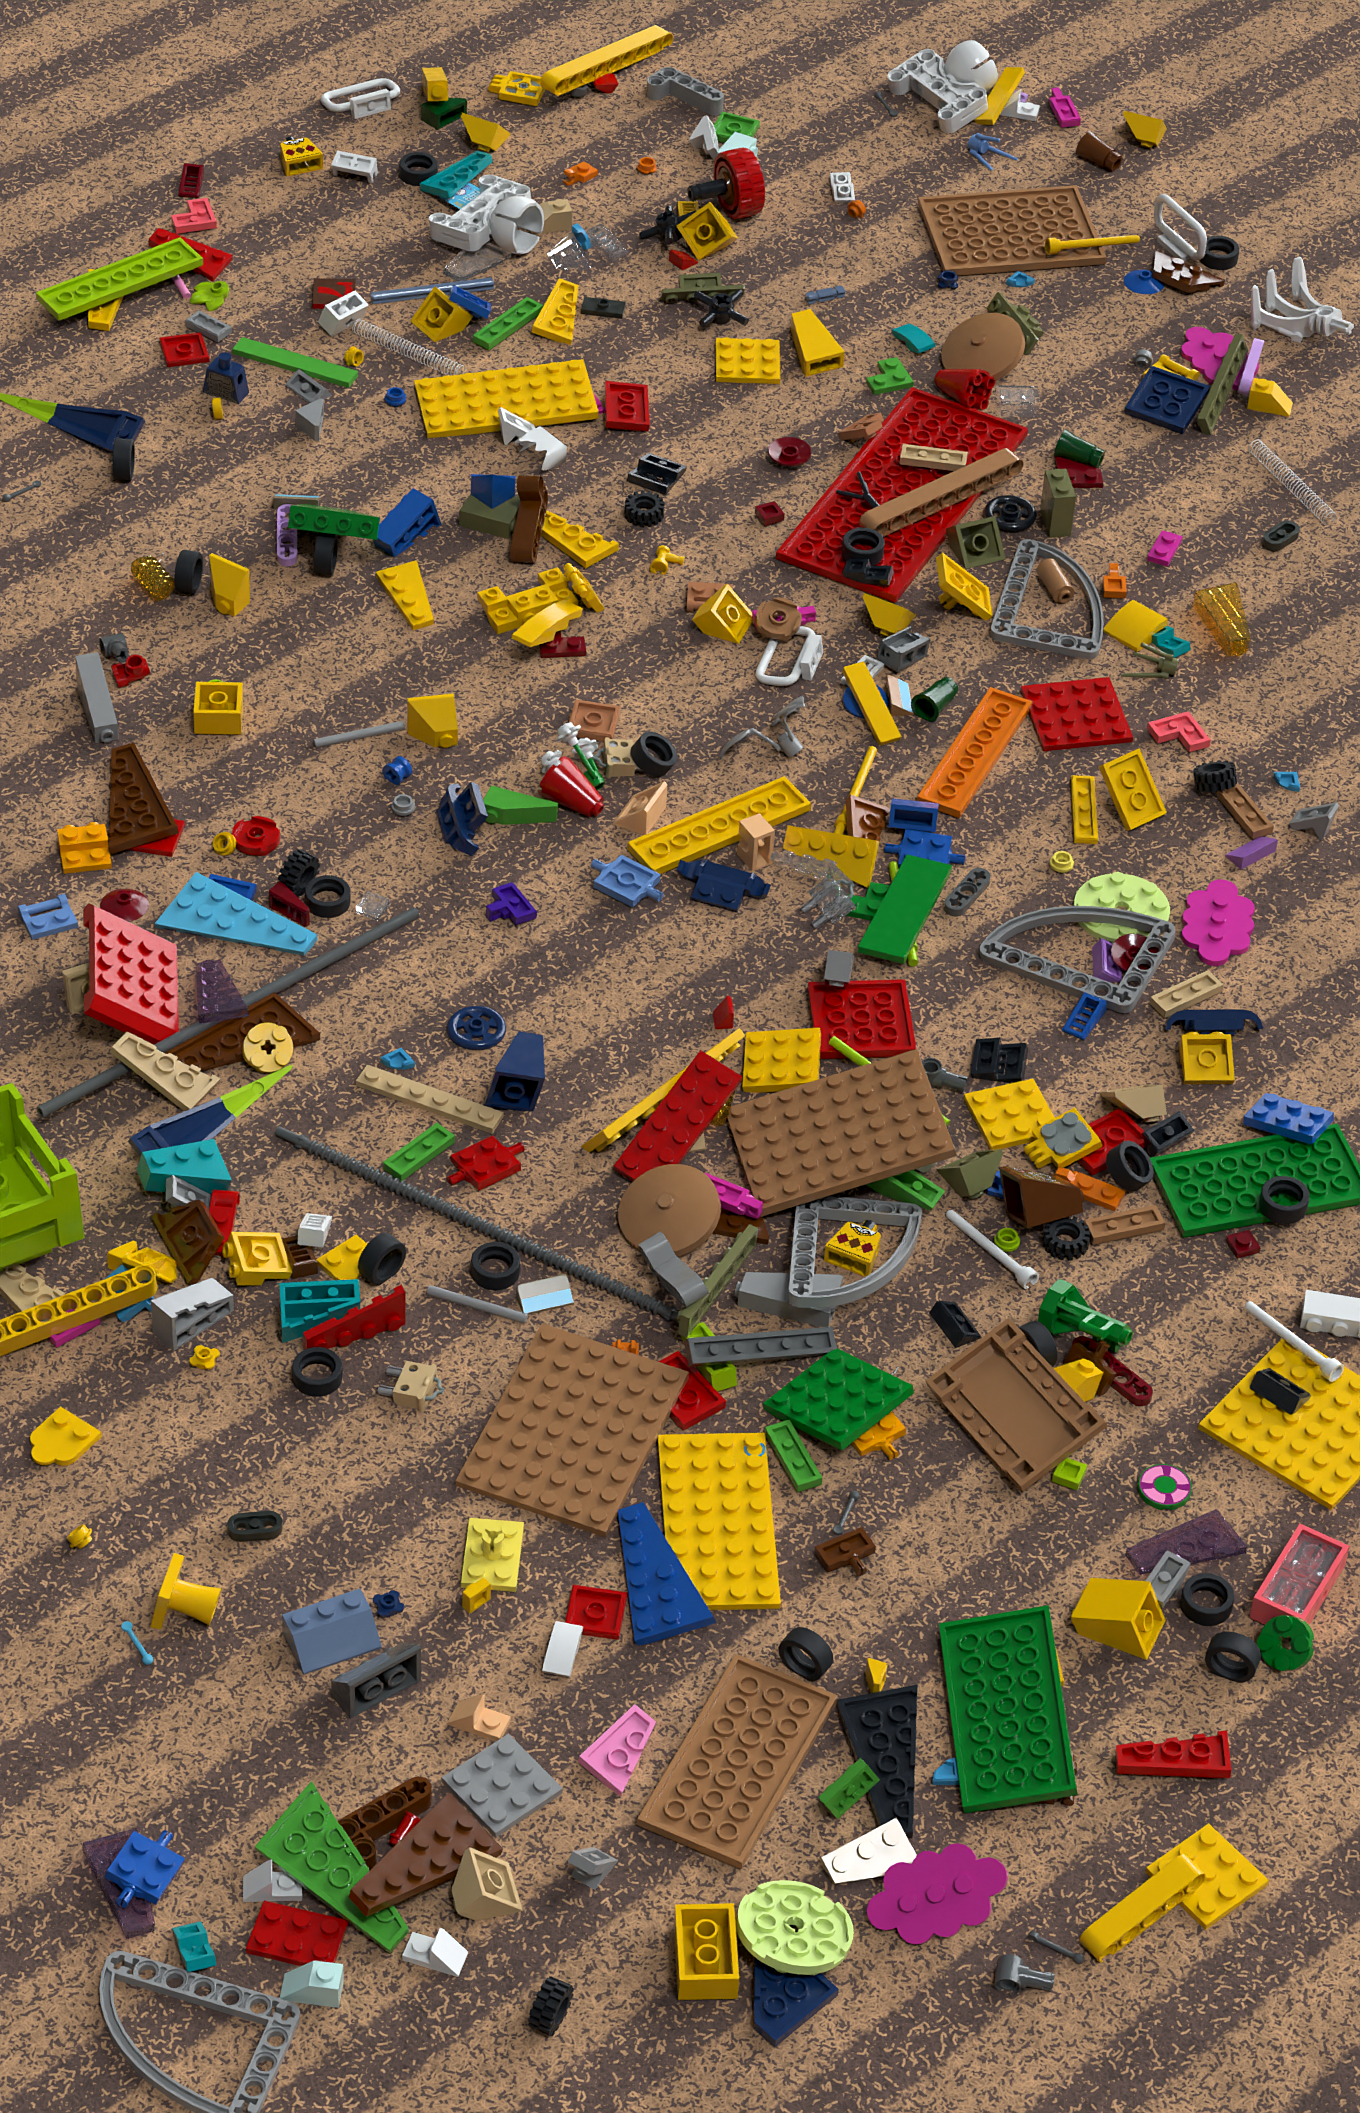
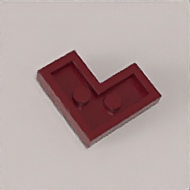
[539,631,587,658]

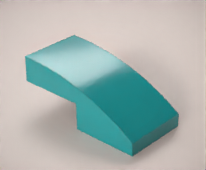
[892,323,936,353]
[1152,626,1191,658]
[172,1921,216,1972]

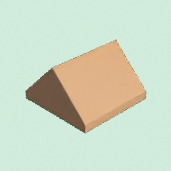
[613,781,667,835]

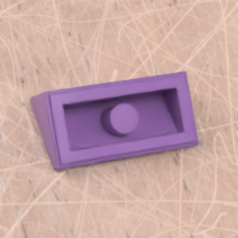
[1225,836,1278,869]
[1092,938,1122,982]

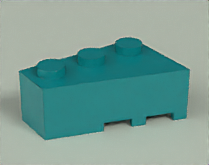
[136,1139,232,1193]
[279,1279,360,1343]

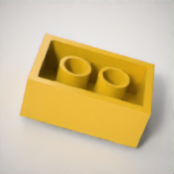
[674,1903,739,2000]

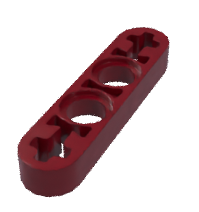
[1071,1336,1153,1406]

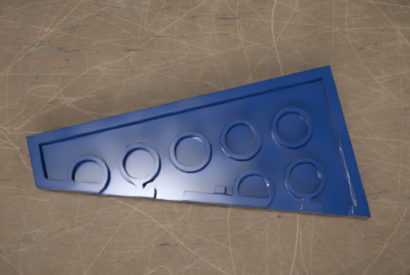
[618,1502,717,1645]

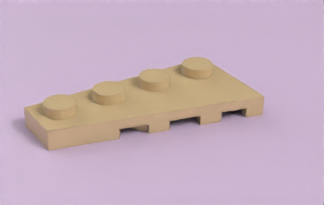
[110,1032,221,1111]
[0,1263,65,1322]

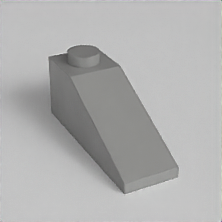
[824,950,855,987]

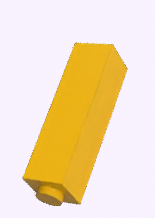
[422,67,448,101]

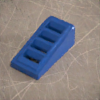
[1062,992,1107,1041]

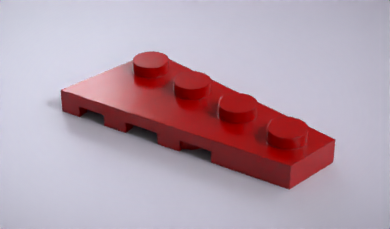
[303,1284,406,1350]

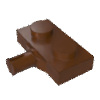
[1063,1340,1117,1396]
[814,1527,876,1576]

